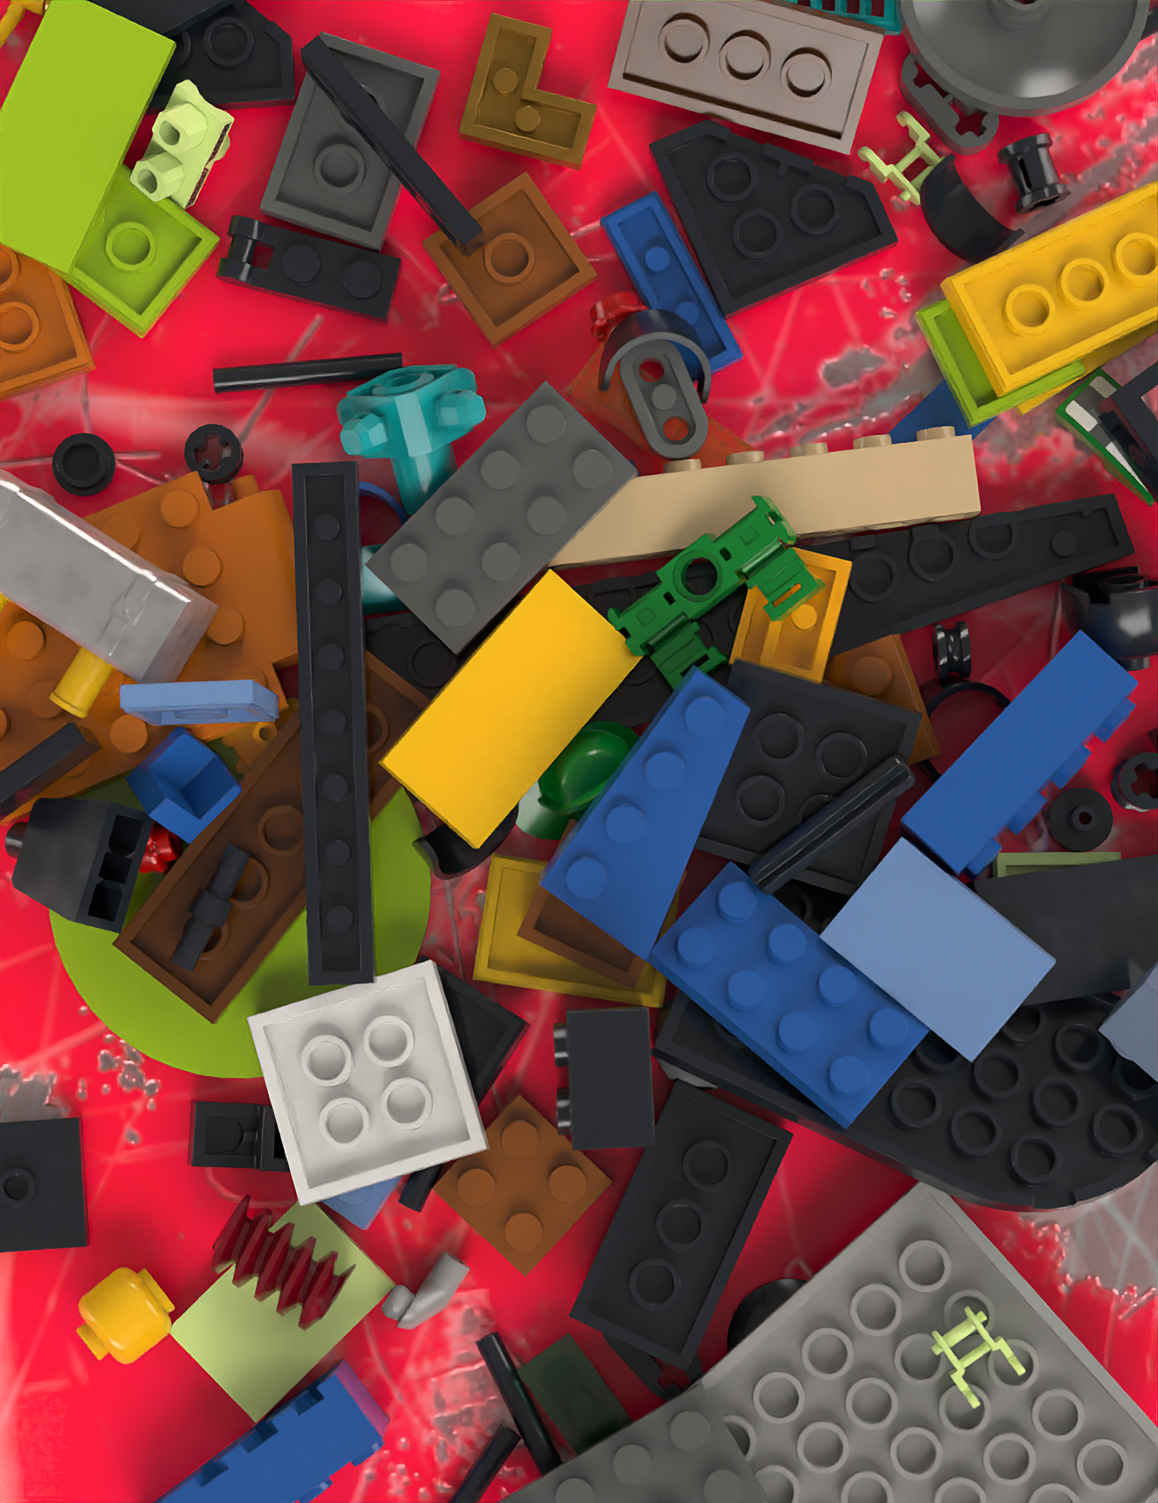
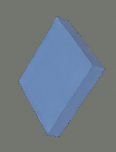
[120,680,279,726]

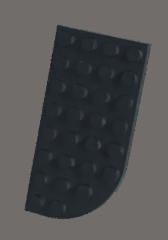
[651,861,1158,1212]

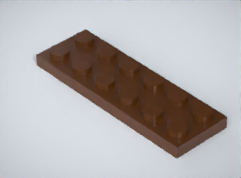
[112,649,431,1024]

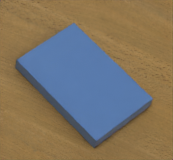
[819,835,1056,1063]

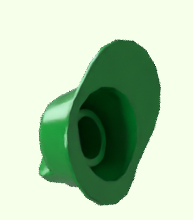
[515,721,640,840]

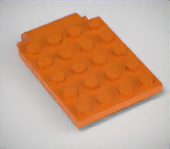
[0,470,298,826]

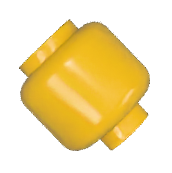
[76,1267,175,1364]

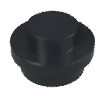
[52,433,117,497]

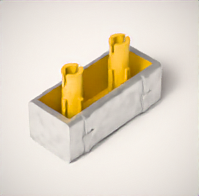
[0,469,218,718]

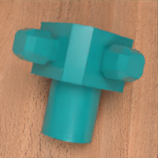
[336,364,486,516]

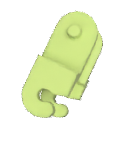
[857,110,945,205]
[931,1306,1026,1409]

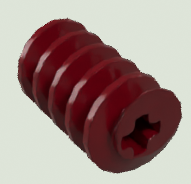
[210,1194,356,1331]

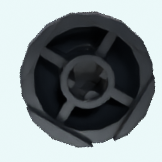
[1060,566,1158,671]

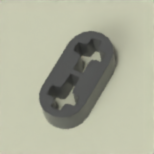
[898,52,999,156]

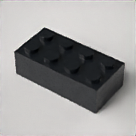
[553,1005,655,1150]

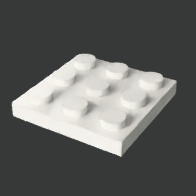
[247,960,490,1206]

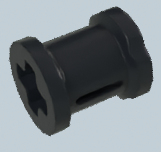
[996,133,1071,214]
[1110,752,1158,813]

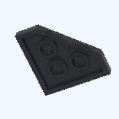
[144,0,297,116]
[648,119,899,320]

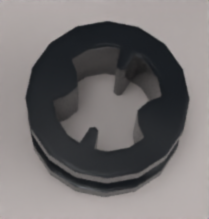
[184,424,244,485]
[931,621,971,681]

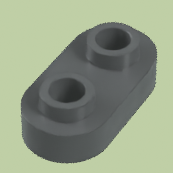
[619,340,708,461]

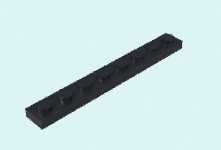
[292,461,377,986]

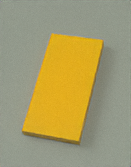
[940,179,1158,398]
[378,569,643,849]

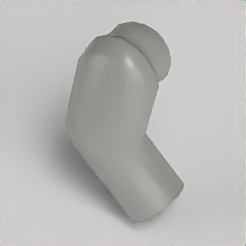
[381,1250,470,1330]

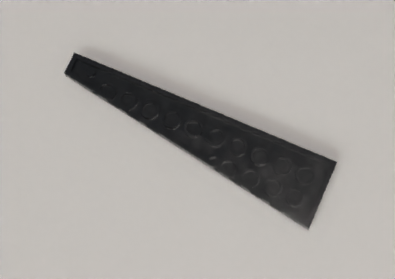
[364,493,1135,804]

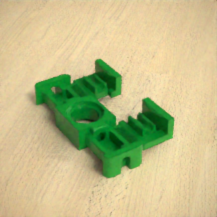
[607,495,826,690]

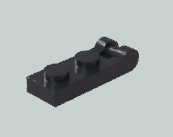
[215,215,403,324]

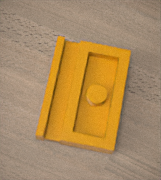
[729,546,852,682]

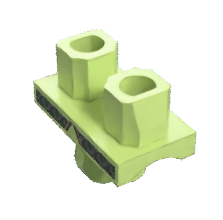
[130,80,235,210]

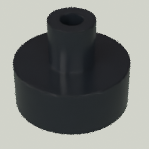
[1046,788,1113,852]

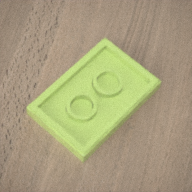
[169,1200,396,1423]

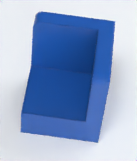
[125,726,242,844]

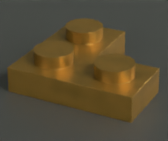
[458,13,597,171]

